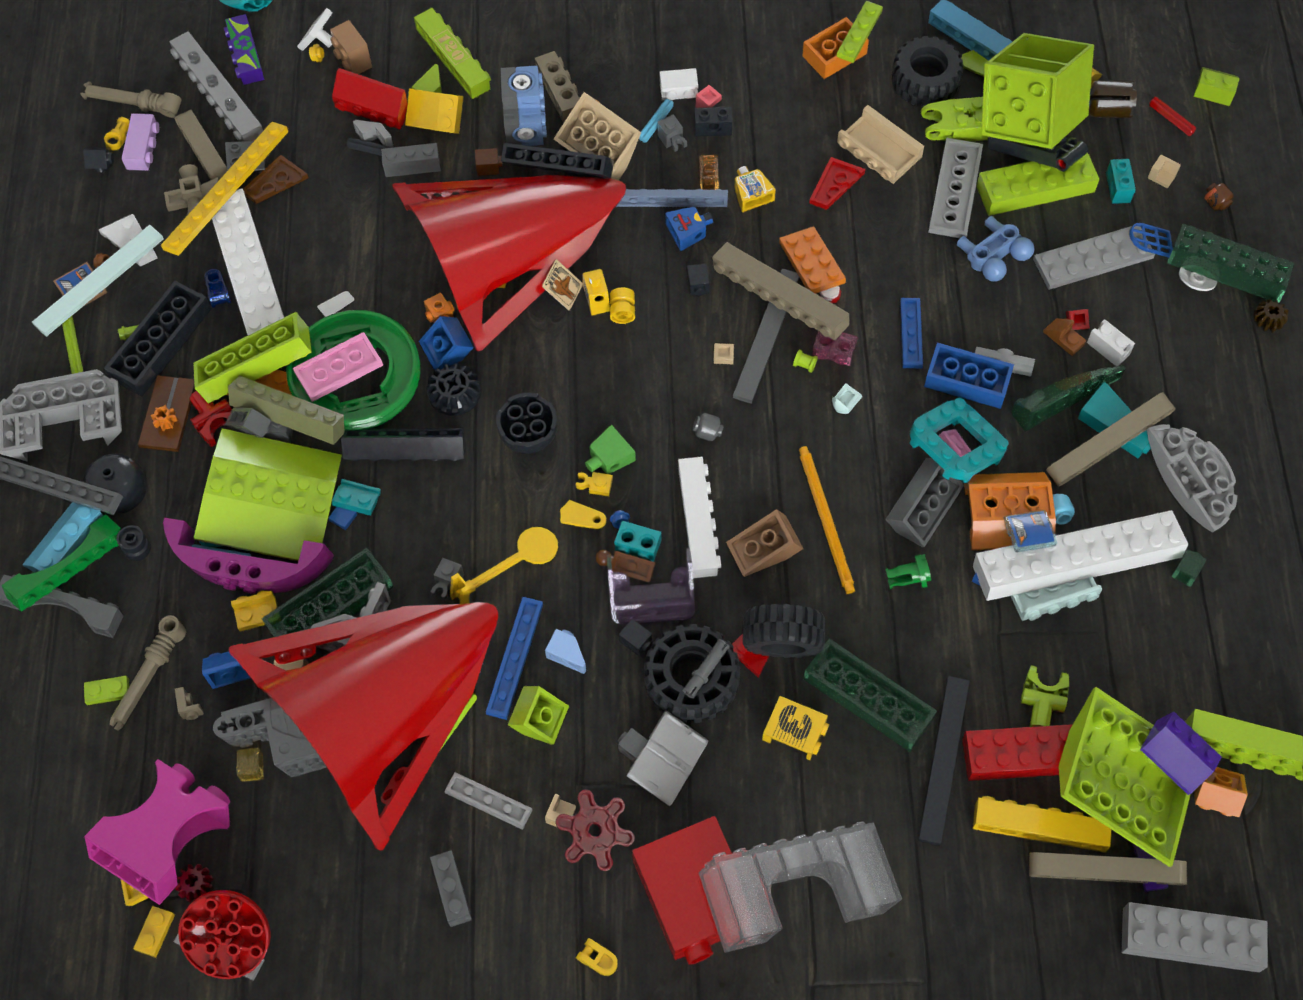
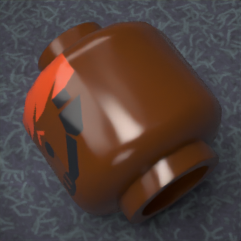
[1205,183,1234,211]

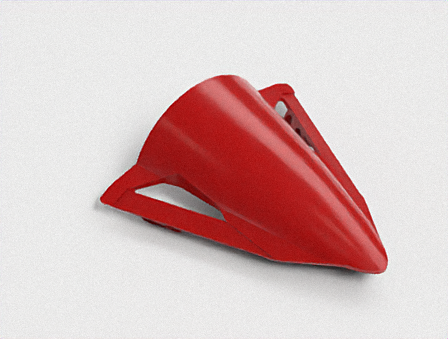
[392,175,626,351]
[229,602,498,850]

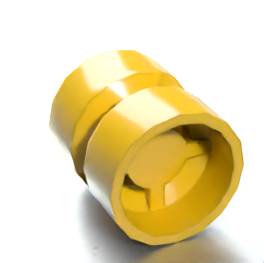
[610,287,635,324]

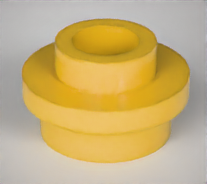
[309,44,324,62]

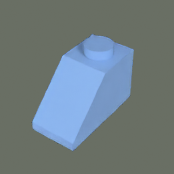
[545,629,586,674]

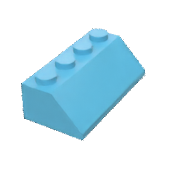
[23,502,103,573]

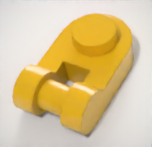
[576,938,618,976]

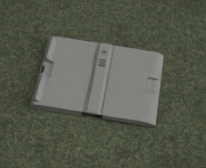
[627,710,708,806]

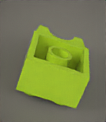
[921,97,988,142]

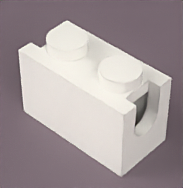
[660,68,698,100]
[1087,319,1135,367]

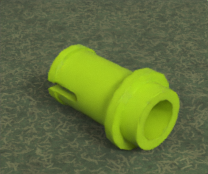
[118,325,138,341]

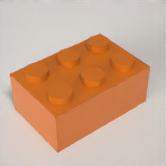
[802,17,869,79]

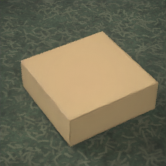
[714,343,734,364]

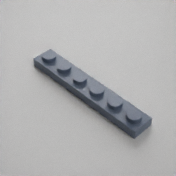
[616,189,728,207]

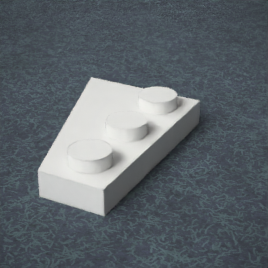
[99,214,157,267]

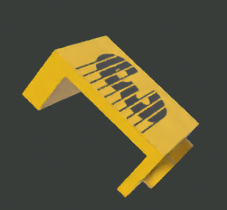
[762,696,829,760]

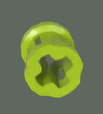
[793,349,818,373]

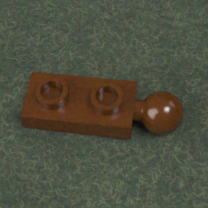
[595,550,656,582]

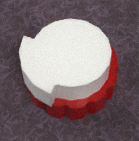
[820,286,841,304]

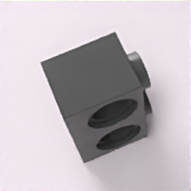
[225,407,271,438]

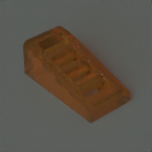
[699,155,719,190]

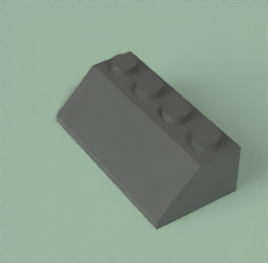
[885,458,964,547]

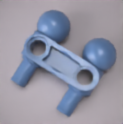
[957,216,1035,281]

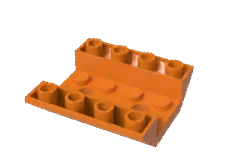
[964,472,1056,550]

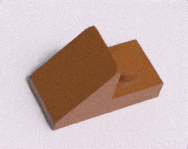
[1043,318,1086,356]

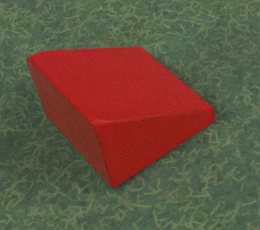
[1066,309,1090,330]

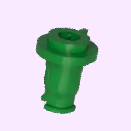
[885,554,931,589]

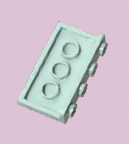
[1011,576,1102,621]

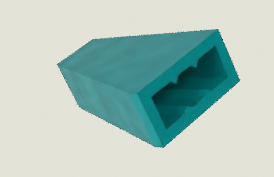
[1078,382,1151,458]

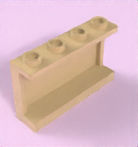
[837,105,924,184]

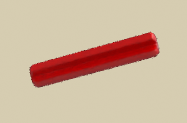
[1149,97,1196,136]

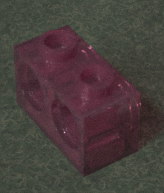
[812,331,858,366]

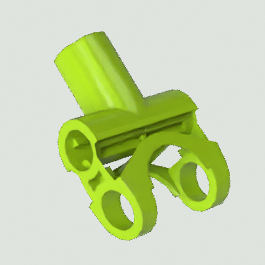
[1021,665,1069,727]

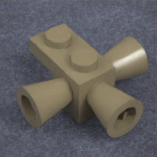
[164,164,219,215]

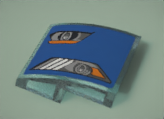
[1004,510,1057,553]

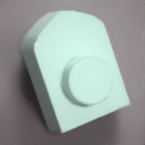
[832,384,862,414]

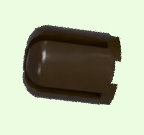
[1089,80,1137,118]

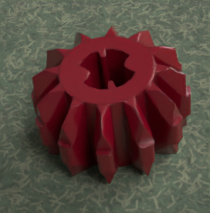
[175,864,214,902]

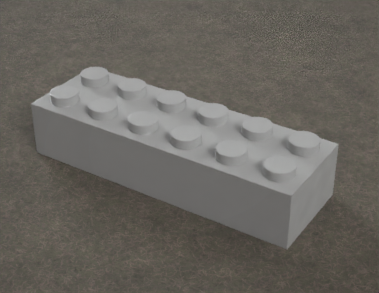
[1122,902,1268,972]

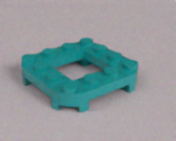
[910,398,1009,483]

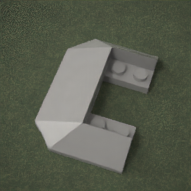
[0,369,122,461]

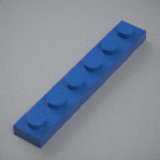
[486,597,543,720]

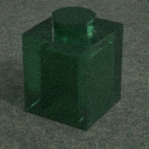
[1172,549,1207,587]

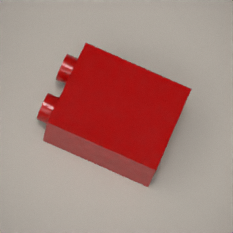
[632,816,759,965]

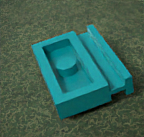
[332,479,381,516]

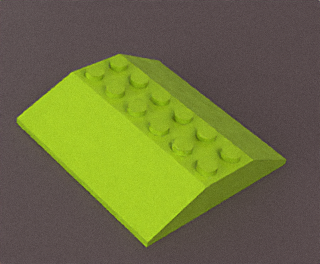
[194,428,342,561]
[1059,687,1190,867]

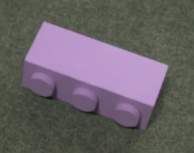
[122,114,159,170]

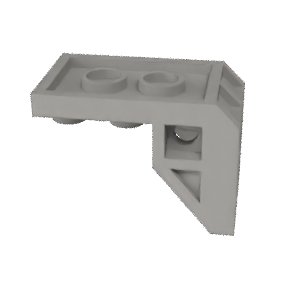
[311,582,391,652]

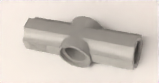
[975,347,1035,376]

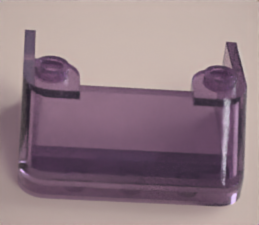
[607,548,695,624]

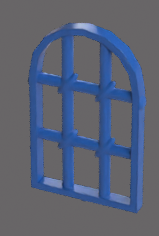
[1129,223,1174,258]

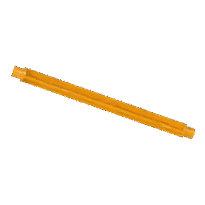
[799,446,855,594]

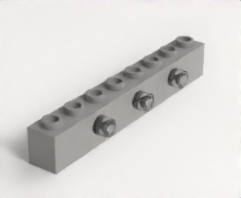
[169,32,263,141]

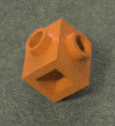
[424,293,455,323]

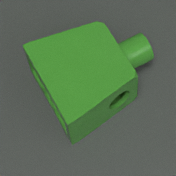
[585,425,636,474]

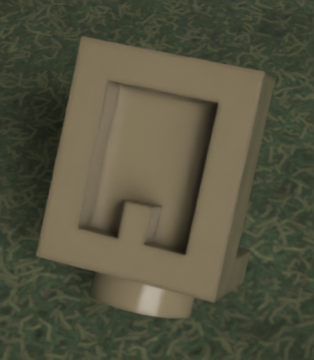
[175,687,204,720]

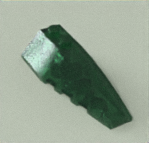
[1011,365,1126,432]

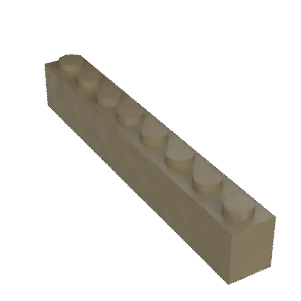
[712,242,849,340]

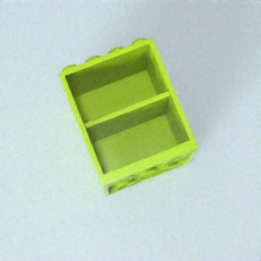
[982,33,1094,149]

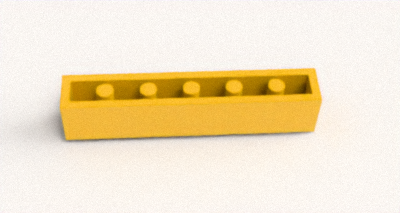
[973,796,1111,852]

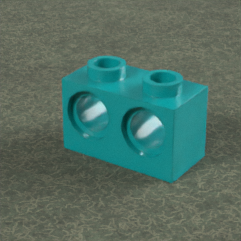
[1106,159,1136,204]
[614,521,661,561]

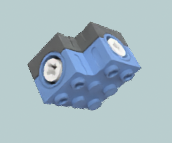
[501,66,547,146]

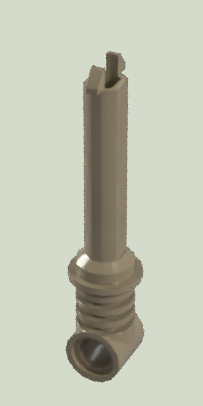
[80,82,182,118]
[110,615,186,730]

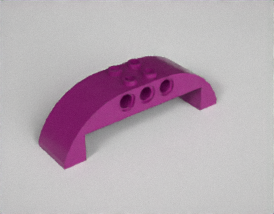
[163,518,334,594]

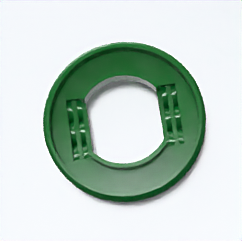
[286,310,421,430]

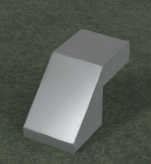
[353,120,393,147]

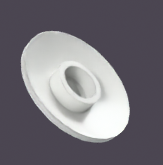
[1179,264,1217,291]

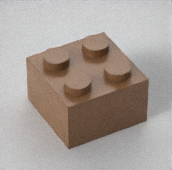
[330,20,372,74]

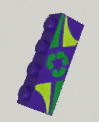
[224,14,265,85]

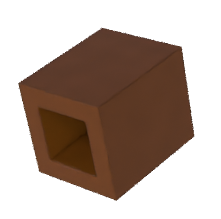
[475,148,503,176]

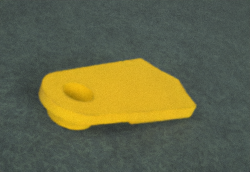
[560,500,606,529]

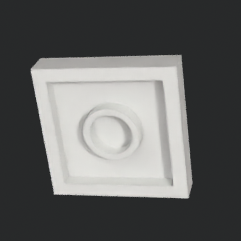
[297,8,332,51]

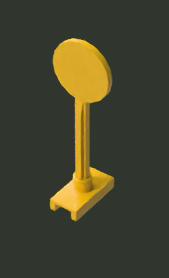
[450,527,558,604]

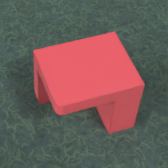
[696,85,722,108]

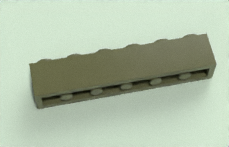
[228,376,344,445]

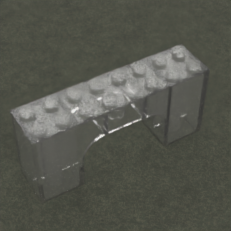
[699,822,902,952]

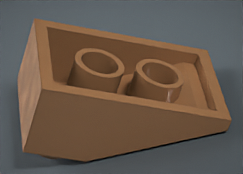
[726,509,803,577]

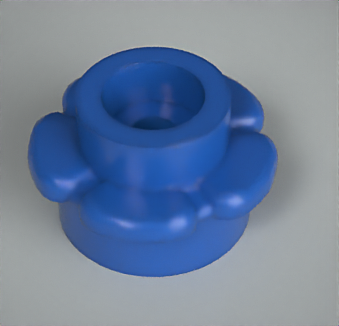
[610,510,630,529]

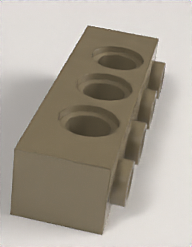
[535,51,580,122]

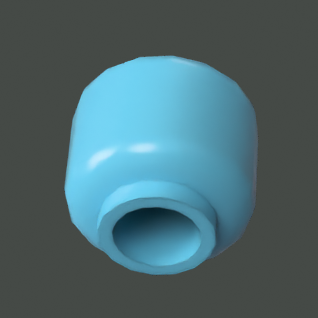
[1053,494,1075,524]

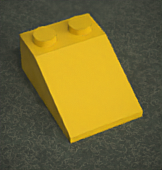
[405,88,464,133]

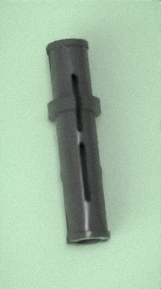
[682,639,729,698]

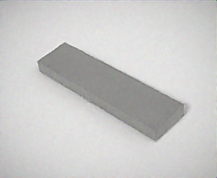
[445,772,532,830]

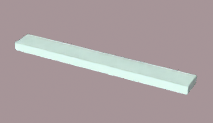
[32,225,164,337]

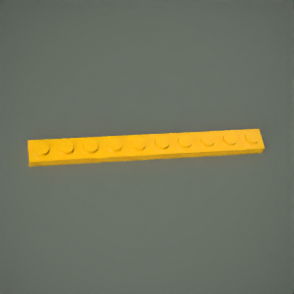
[161,122,288,256]

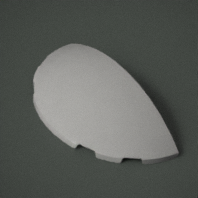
[1147,424,1237,533]

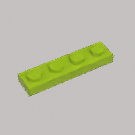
[837,1,883,63]

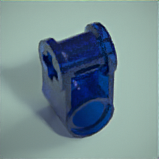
[205,269,231,308]

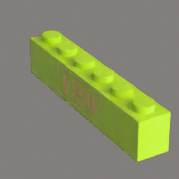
[414,8,491,99]

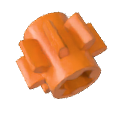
[151,405,178,431]

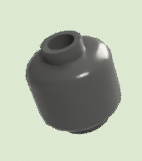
[692,413,723,441]

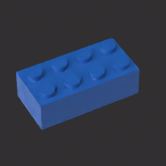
[924,343,1014,409]

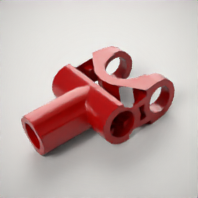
[189,391,232,447]

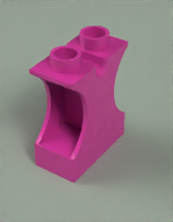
[85,759,230,905]

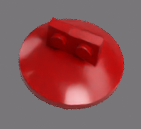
[178,890,271,979]

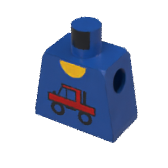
[665,207,713,251]

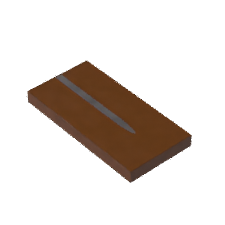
[138,375,195,452]

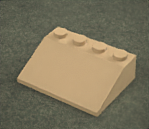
[554,92,641,180]

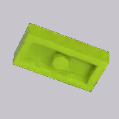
[84,676,129,705]

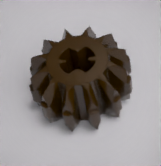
[1254,298,1289,333]

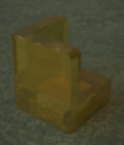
[237,748,263,782]

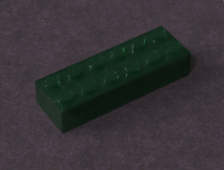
[1167,224,1295,303]
[261,548,394,637]
[803,638,937,752]

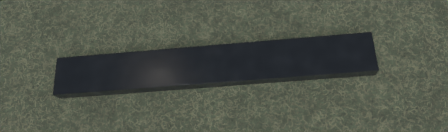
[918,676,970,846]

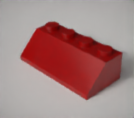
[332,68,408,129]

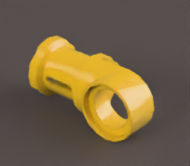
[104,117,130,151]

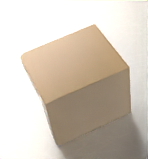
[1148,155,1181,188]
[545,794,576,827]

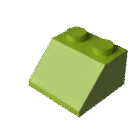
[1194,67,1239,106]
[508,686,569,745]

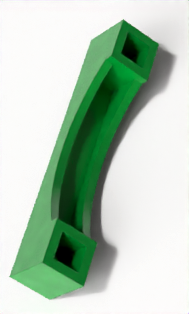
[2,514,121,612]

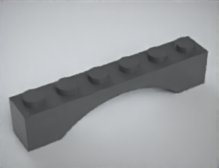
[0,575,123,638]

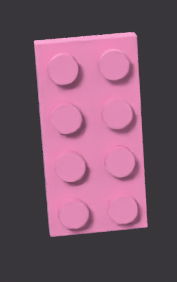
[293,332,383,402]

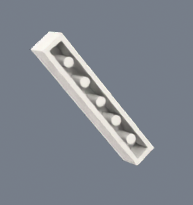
[678,457,721,578]

